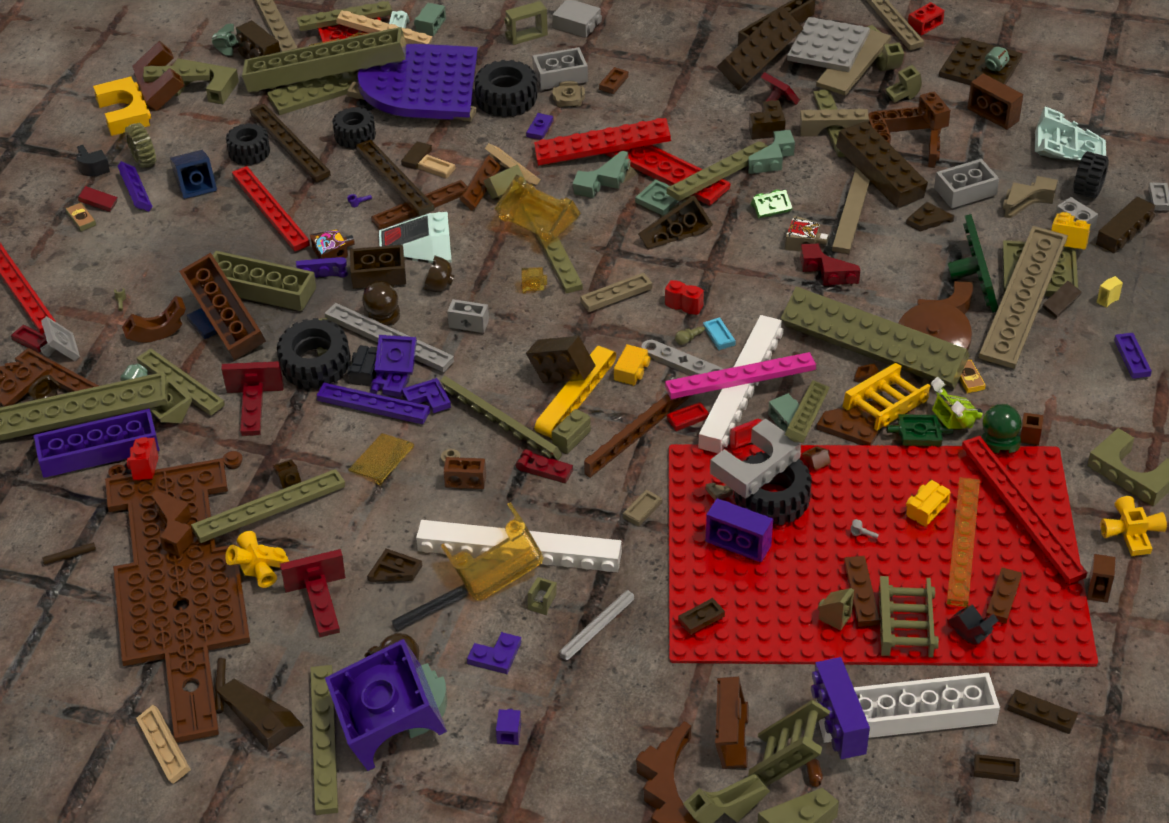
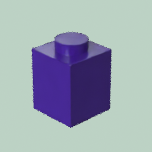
[496,709,521,745]

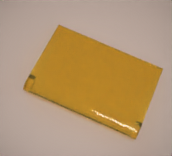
[348,433,414,485]

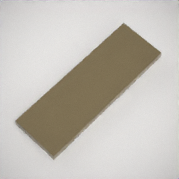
[816,29,891,96]

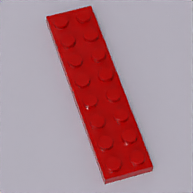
[534,118,671,166]
[604,145,731,206]

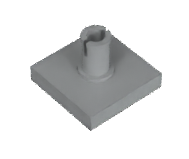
[40,316,80,361]

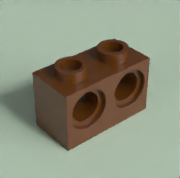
[918,91,951,130]
[443,457,486,489]

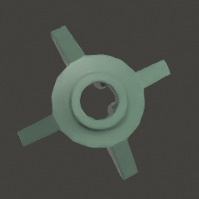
[212,24,239,56]

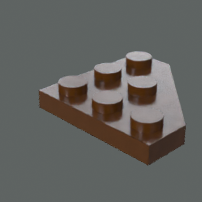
[0,359,50,407]
[816,400,886,445]

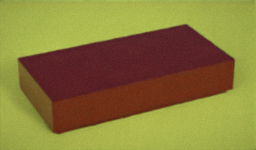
[78,186,118,212]
[11,325,47,353]

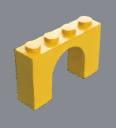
[93,77,151,136]

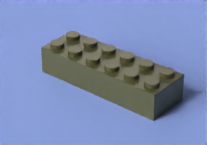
[213,251,316,311]

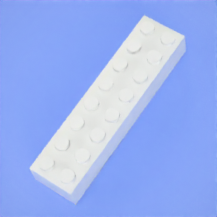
[816,673,1000,743]

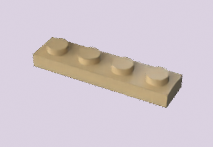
[485,143,541,185]
[136,705,191,784]

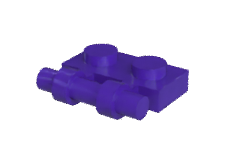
[370,373,410,397]

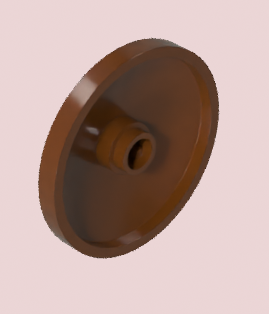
[898,302,972,350]

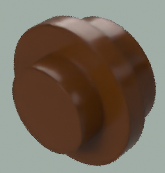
[223,451,243,469]

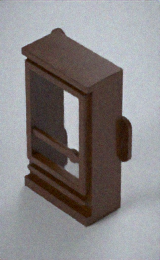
[715,676,749,769]

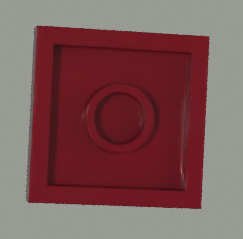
[761,72,800,105]

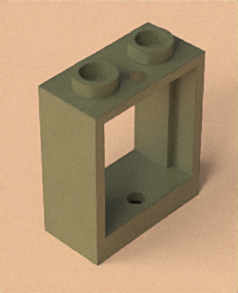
[504,1,548,45]

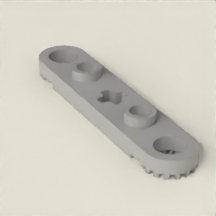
[642,340,723,376]

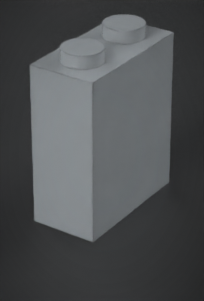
[552,0,602,38]

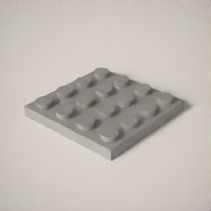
[787,17,870,72]

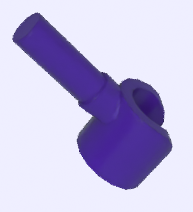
[347,194,372,208]

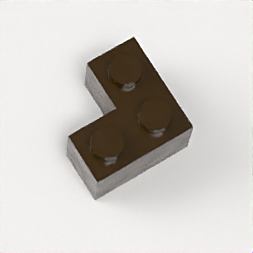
[749,100,786,140]

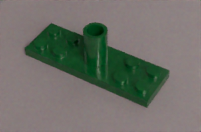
[948,214,998,313]

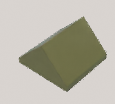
[147,378,192,423]

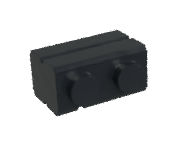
[347,345,377,386]

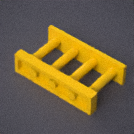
[842,363,930,431]

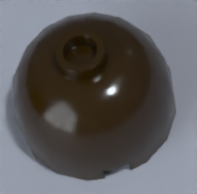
[423,255,455,292]

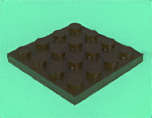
[939,37,1023,85]

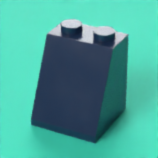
[170,150,217,199]

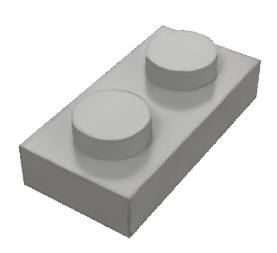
[1149,183,1169,211]

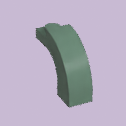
[407,663,447,738]

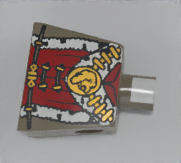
[785,216,829,251]

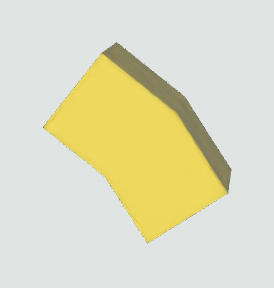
[1097,276,1123,308]

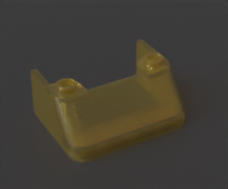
[440,502,543,600]

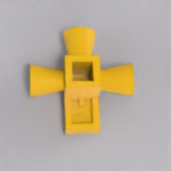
[1100,496,1167,556]
[225,531,289,588]

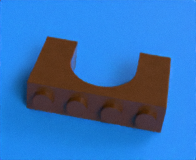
[132,41,185,111]

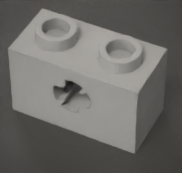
[447,299,489,333]

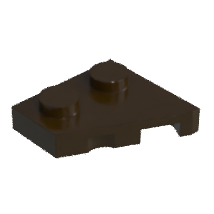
[906,202,954,232]
[367,548,423,582]

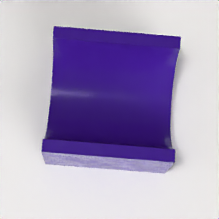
[325,639,447,771]

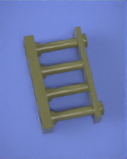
[878,576,939,657]
[748,700,830,787]

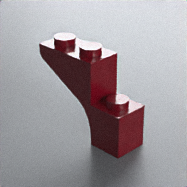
[800,243,860,285]

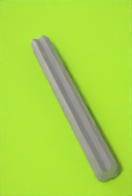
[559,590,634,660]

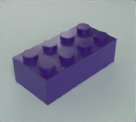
[811,657,870,759]

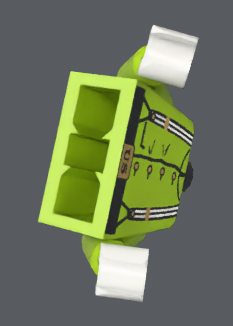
[931,377,982,429]

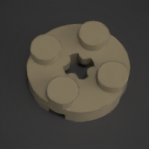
[552,81,585,107]

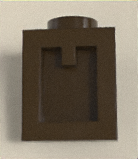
[273,459,301,489]

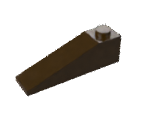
[638,195,713,249]
[217,678,304,752]

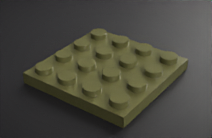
[1002,240,1078,297]

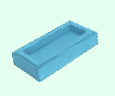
[703,317,736,350]

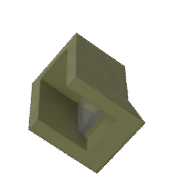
[528,577,557,615]

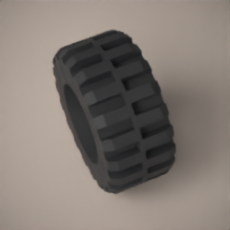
[474,60,538,117]
[276,318,351,389]
[734,451,812,526]

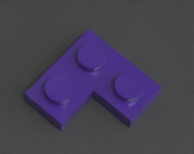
[402,378,451,413]
[467,632,522,674]

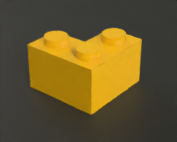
[1051,212,1091,250]

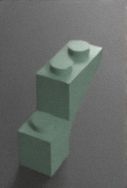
[748,130,795,174]
[573,151,631,198]

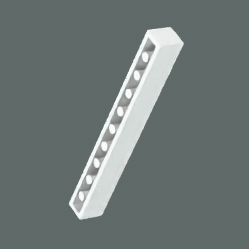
[698,315,784,454]
[416,520,622,572]

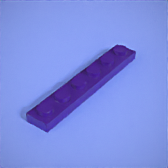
[317,383,430,424]

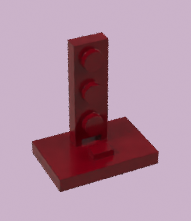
[221,361,284,436]
[280,549,346,637]

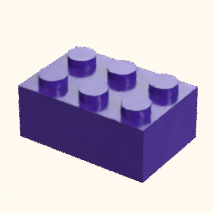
[705,498,773,562]

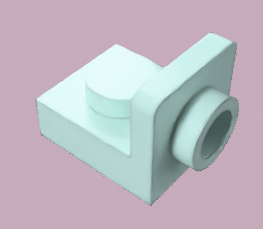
[389,11,410,28]

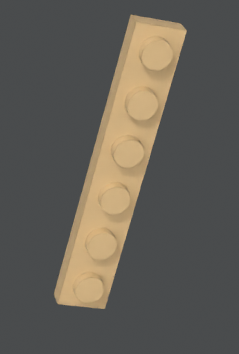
[336,10,432,44]

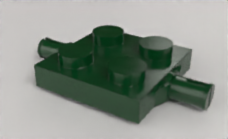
[886,414,954,446]

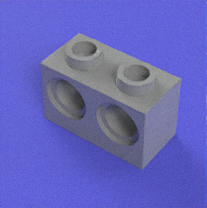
[1055,197,1098,231]

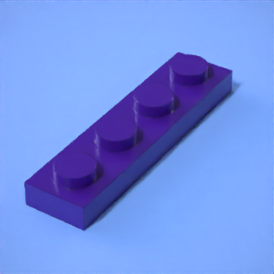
[117,161,153,212]

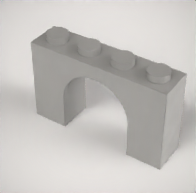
[710,418,801,499]

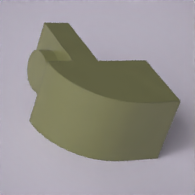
[885,65,922,103]

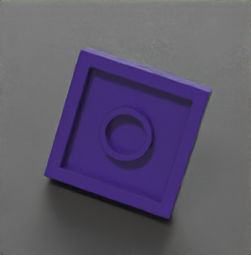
[375,335,417,375]

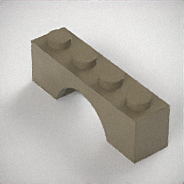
[799,109,869,137]

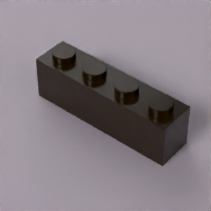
[1096,196,1155,253]

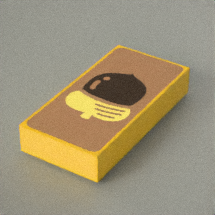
[959,360,986,393]

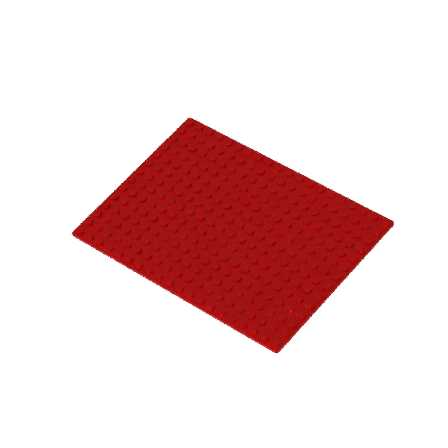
[669,444,1098,667]

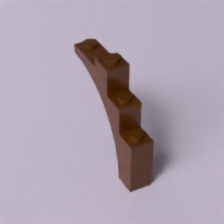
[636,721,699,823]

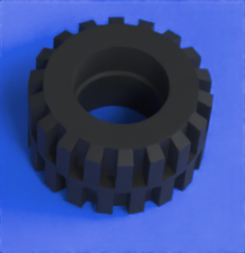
[332,107,376,149]
[226,123,270,165]
[1073,151,1109,199]

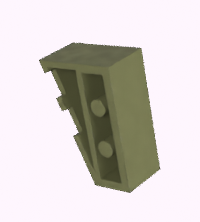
[758,788,839,823]

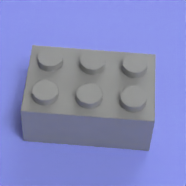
[532,47,588,90]
[934,159,999,208]

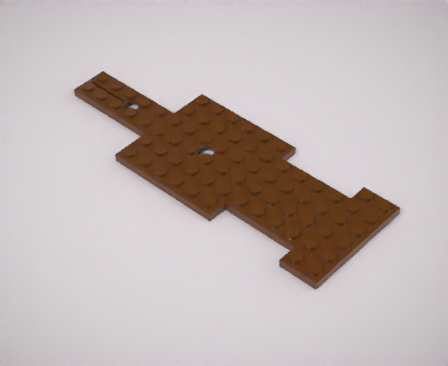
[105,458,251,743]

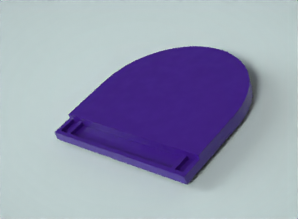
[358,44,478,120]

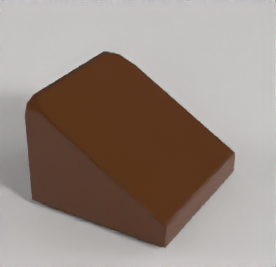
[854,363,880,383]
[801,446,831,470]

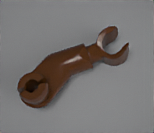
[805,758,823,787]

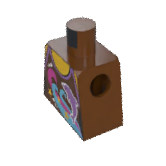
[310,230,355,259]

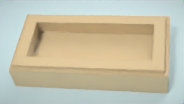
[418,155,456,179]

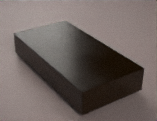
[401,141,432,169]
[1042,281,1082,318]
[973,754,1020,782]

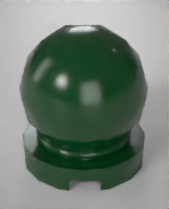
[982,404,1022,453]

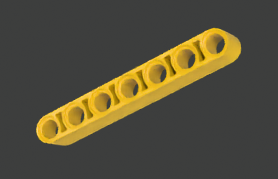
[534,346,617,439]

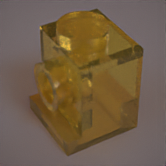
[521,267,547,294]

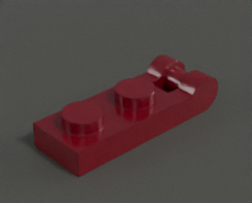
[515,449,573,484]

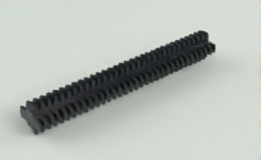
[392,584,469,632]

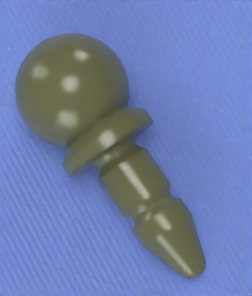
[675,327,705,345]

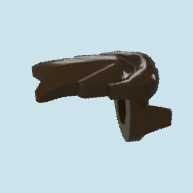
[28,375,61,400]

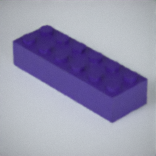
[34,409,160,478]

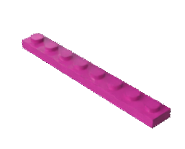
[665,352,816,399]

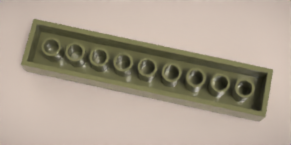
[242,27,406,92]
[781,286,969,389]

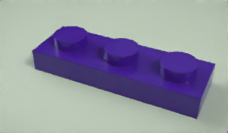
[1114,333,1152,379]

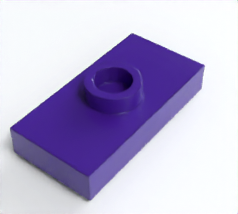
[526,113,554,140]

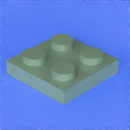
[635,179,679,215]

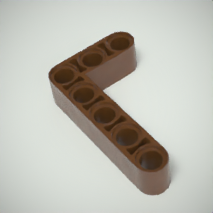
[868,107,931,144]

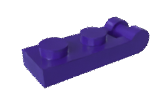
[296,257,348,278]

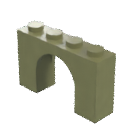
[172,58,239,104]
[1087,428,1169,507]

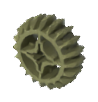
[125,123,156,168]

